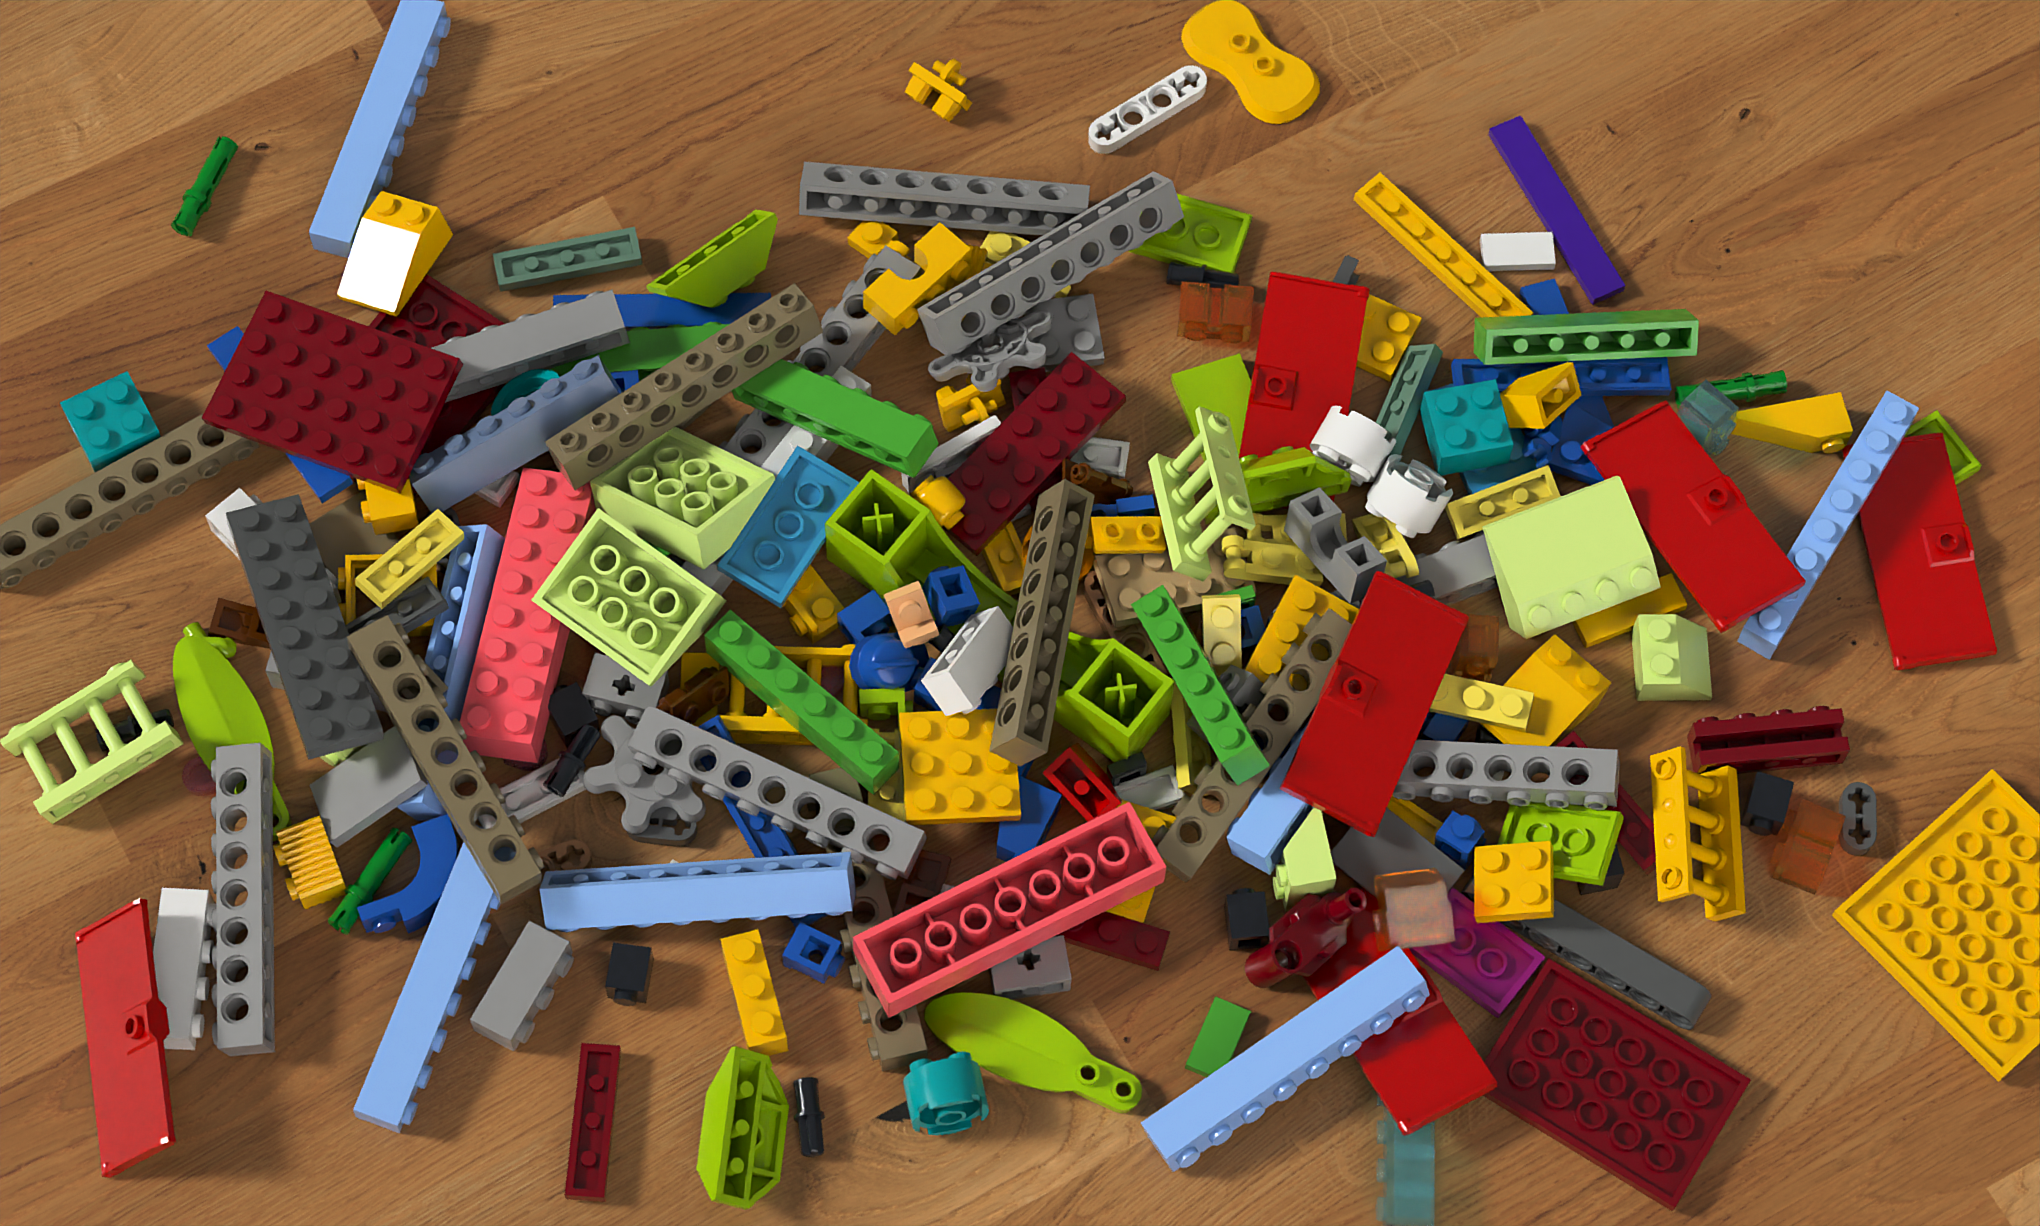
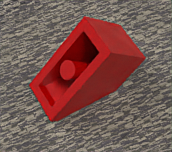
[1042,743,1122,822]

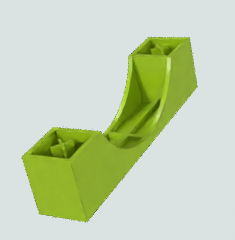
[825,469,1175,762]

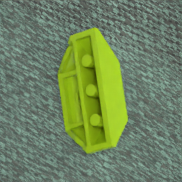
[646,209,778,308]
[1204,446,1352,525]
[696,1046,789,1210]

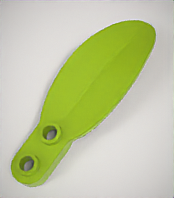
[173,635,291,841]
[924,992,1142,1113]

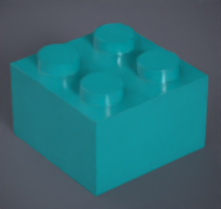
[60,371,161,472]
[1420,379,1514,476]

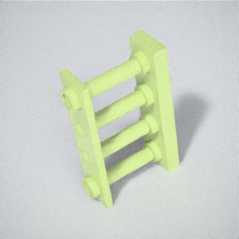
[1148,406,1256,581]
[0,660,184,824]

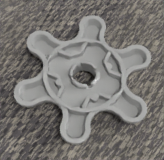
[928,301,1052,392]
[583,715,707,834]

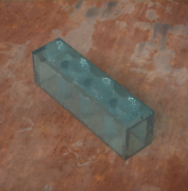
[1376,1094,1435,1226]

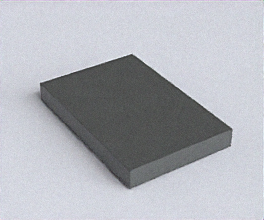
[1331,808,1465,931]

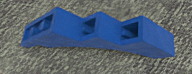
[910,657,1062,863]

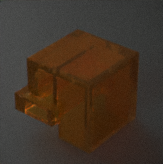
[1373,868,1455,951]

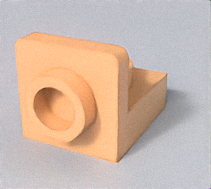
[883,581,939,648]

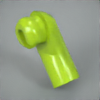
[183,622,237,659]

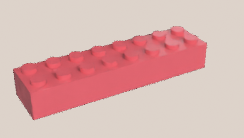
[460,467,596,763]
[853,802,1166,1018]

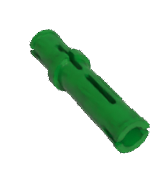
[171,136,238,236]
[1674,370,1787,410]
[327,827,412,935]

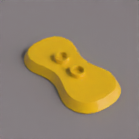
[1181,0,1320,124]

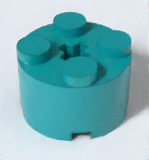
[903,1052,989,1135]

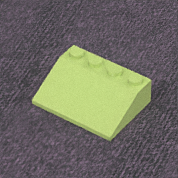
[590,427,775,570]
[1482,475,1661,639]
[532,508,727,687]

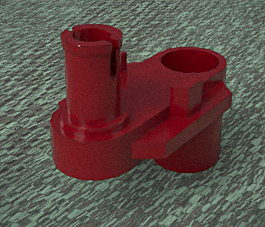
[1245,888,1367,988]

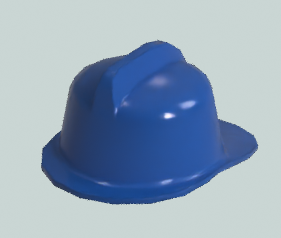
[849,632,929,692]

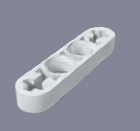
[1088,66,1207,154]

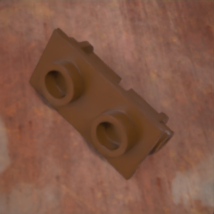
[1062,458,1133,505]
[656,666,730,724]

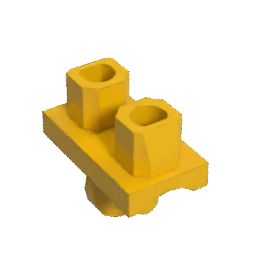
[905,58,972,122]
[936,374,1006,432]

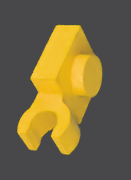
[847,220,911,261]

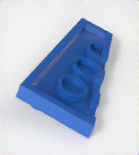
[1546,403,1612,485]

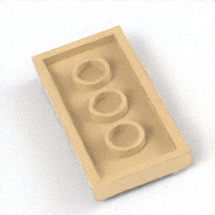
[1093,527,1257,628]

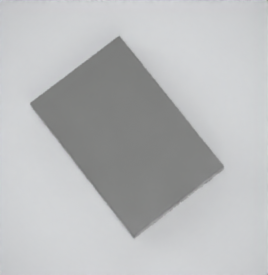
[310,726,428,848]

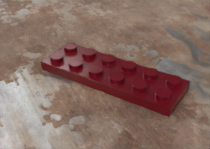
[942,351,1126,556]

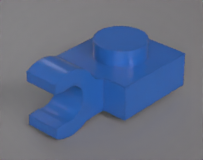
[1522,416,1562,469]
[1091,494,1155,517]

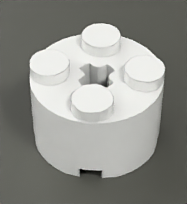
[1310,406,1396,487]
[1365,454,1453,538]

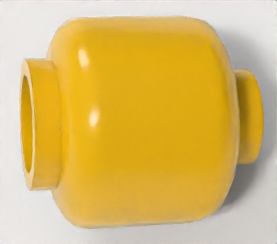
[910,475,966,531]

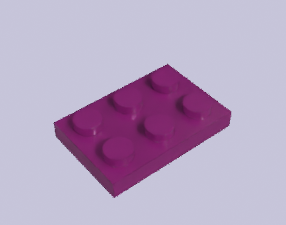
[1407,888,1545,1018]

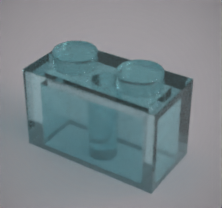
[1677,380,1739,456]

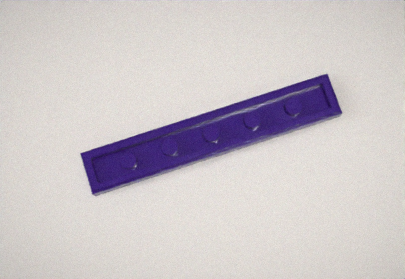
[1488,115,1625,305]

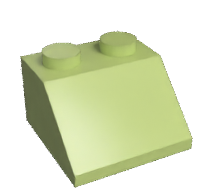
[1631,614,1712,701]
[1273,808,1337,911]

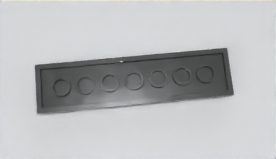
[226,494,384,760]

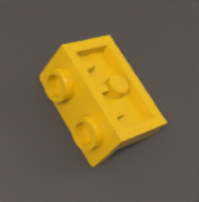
[1085,516,1166,554]
[777,564,845,644]

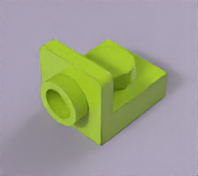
[859,688,913,728]

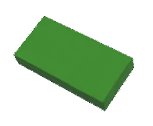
[1185,996,1251,1077]

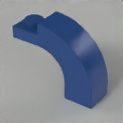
[357,814,460,934]

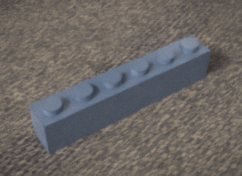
[409,355,622,513]

